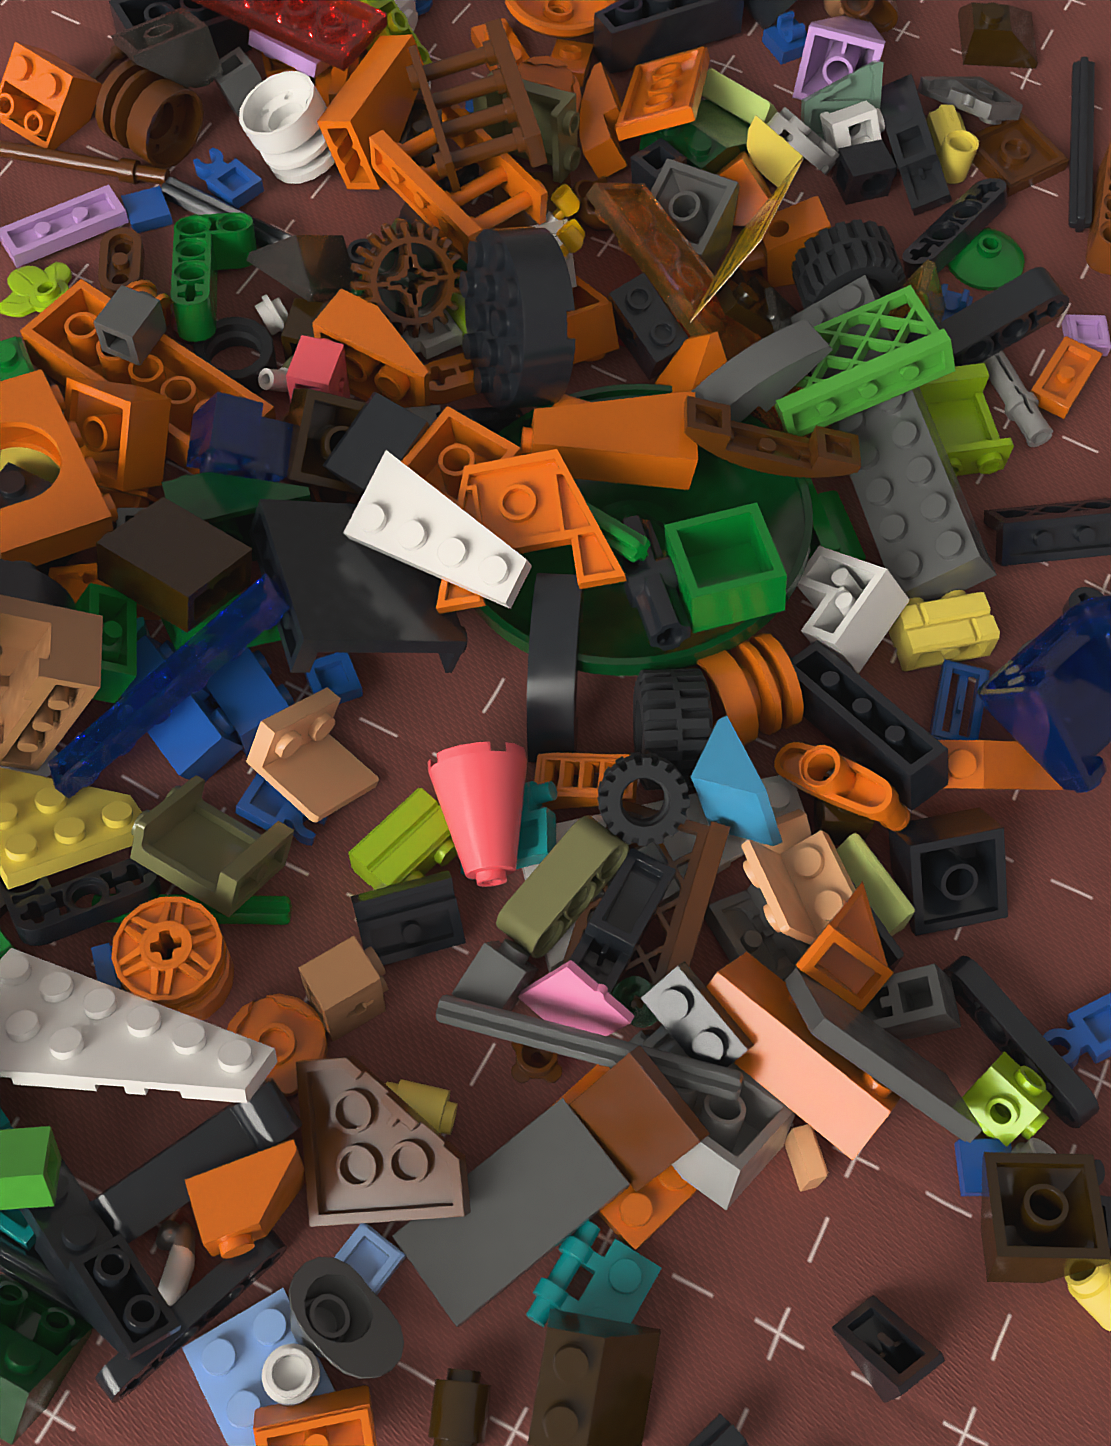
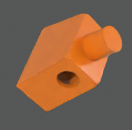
[739,196,831,288]

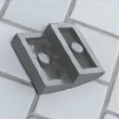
[704,883,810,982]

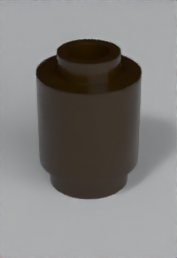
[428,1368,491,1446]

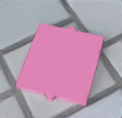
[518,960,635,1036]

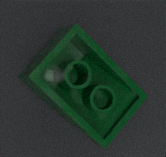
[639,99,750,174]
[162,472,312,562]

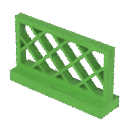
[774,285,956,437]

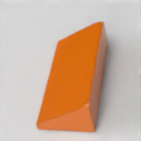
[253,1385,378,1446]

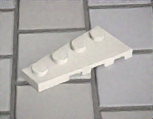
[343,450,532,609]

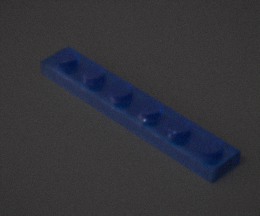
[48,573,290,799]

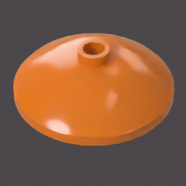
[505,0,615,38]

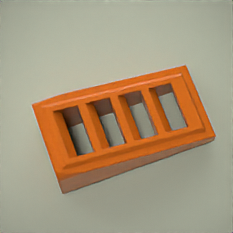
[534,753,638,810]

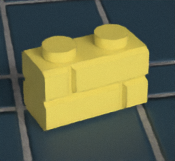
[888,590,1000,671]

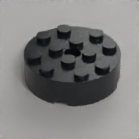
[459,226,576,410]

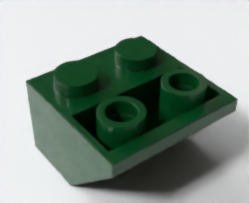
[0,1273,93,1445]

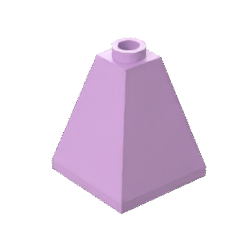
[792,15,886,100]

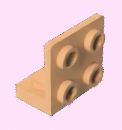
[246,687,379,822]
[741,830,856,945]

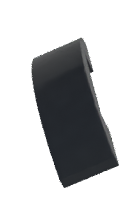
[527,573,584,762]

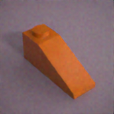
[938,740,1063,790]

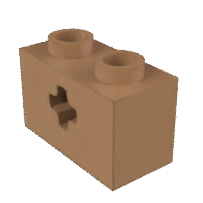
[298,936,389,1042]

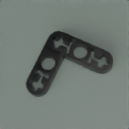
[0,858,162,946]

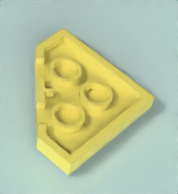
[0,767,142,890]

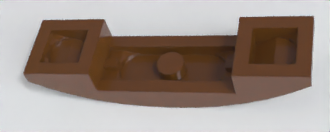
[684,396,861,478]

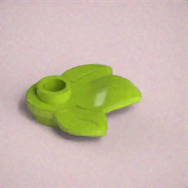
[0,262,72,317]

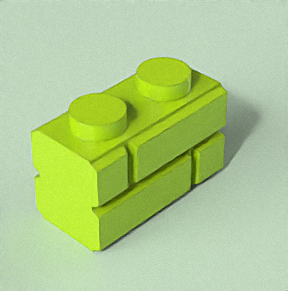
[348,788,457,890]

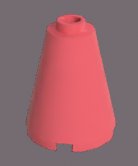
[428,742,527,887]

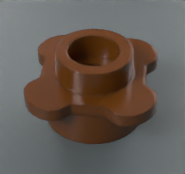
[511,1041,562,1083]

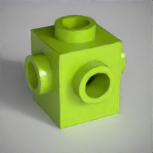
[962,1052,1053,1147]

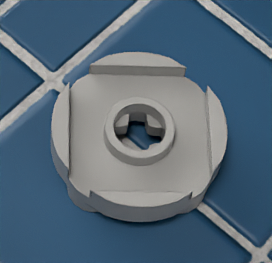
[767,106,840,175]

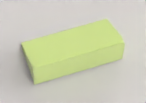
[702,68,777,124]
[836,832,915,936]

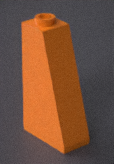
[317,34,424,190]
[520,391,698,490]

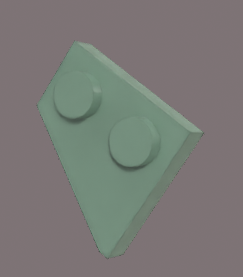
[801,60,884,141]

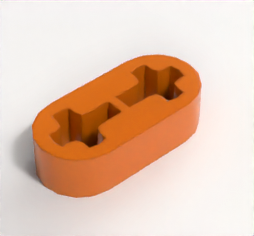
[424,353,478,404]

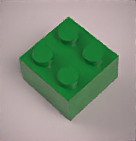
[665,502,787,633]

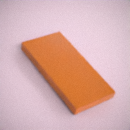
[615,46,710,141]

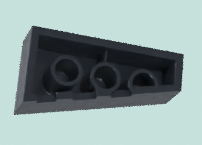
[594,0,744,74]

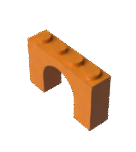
[0,369,118,566]

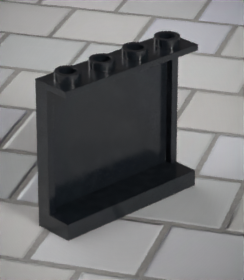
[249,499,468,673]

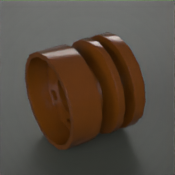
[95,59,204,169]

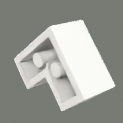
[797,546,909,674]

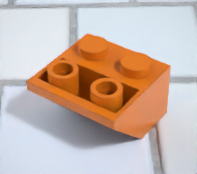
[0,41,102,150]

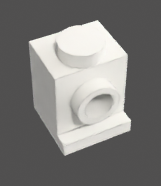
[820,101,885,152]

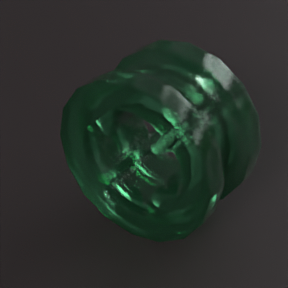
[613,976,658,1028]

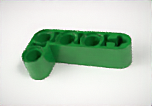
[170,212,258,342]

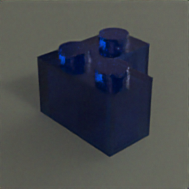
[186,392,294,482]

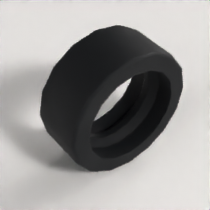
[193,317,277,395]

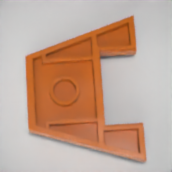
[436,449,627,614]

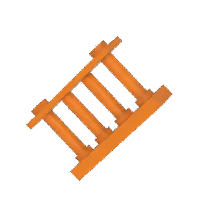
[369,104,548,264]

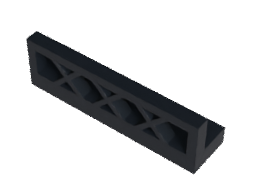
[984,498,1111,566]

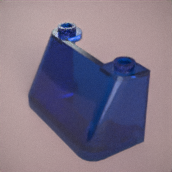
[977,595,1111,793]

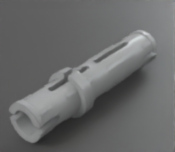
[981,350,1053,447]

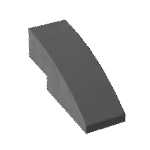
[691,319,833,422]

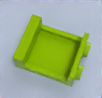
[919,363,1014,476]

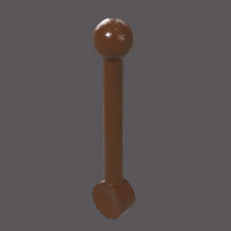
[89,44,126,80]

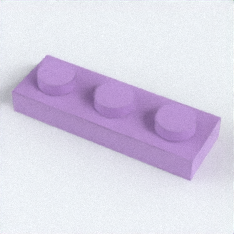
[0,185,129,268]

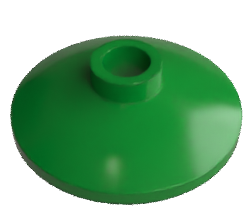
[947,227,1025,291]

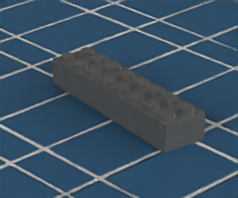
[790,275,997,602]

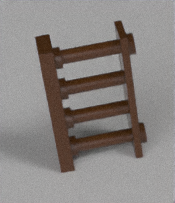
[406,18,547,193]

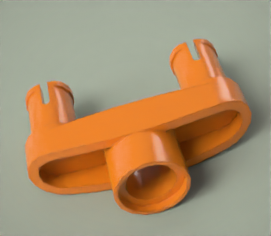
[774,742,910,831]

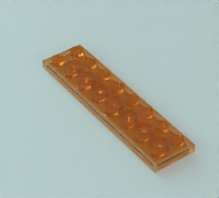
[586,183,829,438]

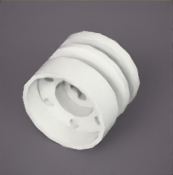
[239,71,335,184]

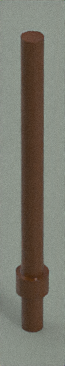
[0,141,170,185]

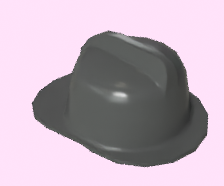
[289,1257,404,1379]

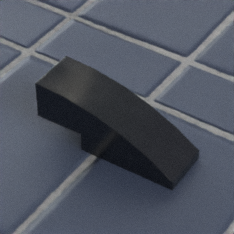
[569,848,677,995]

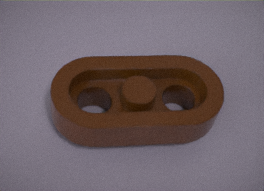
[98,228,145,298]

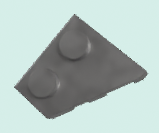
[917,76,1023,125]

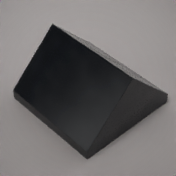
[322,392,430,496]

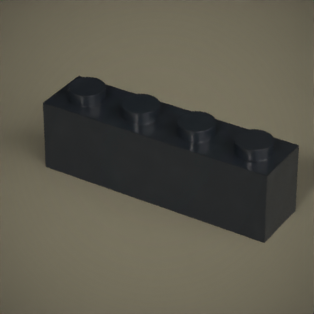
[790,640,948,811]

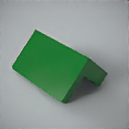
[805,478,866,561]

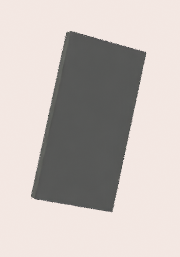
[785,967,983,1143]
[392,1098,630,1327]

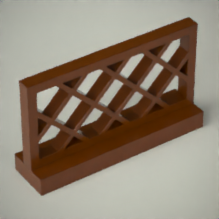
[562,800,730,1023]

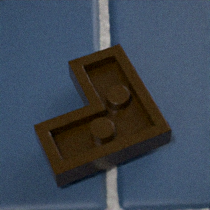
[715,267,786,338]

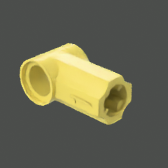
[927,105,979,184]

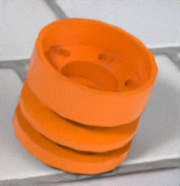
[687,633,804,746]
[111,897,234,1021]

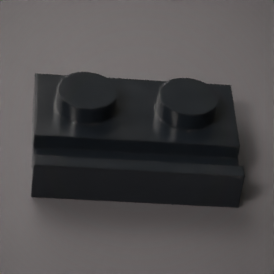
[350,871,466,966]

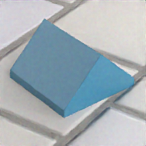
[691,716,782,846]

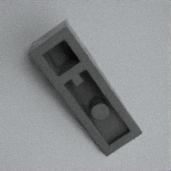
[832,964,962,1040]

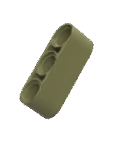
[496,815,629,959]

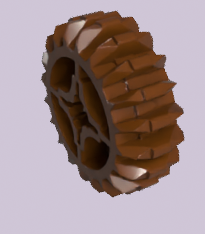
[350,219,465,338]

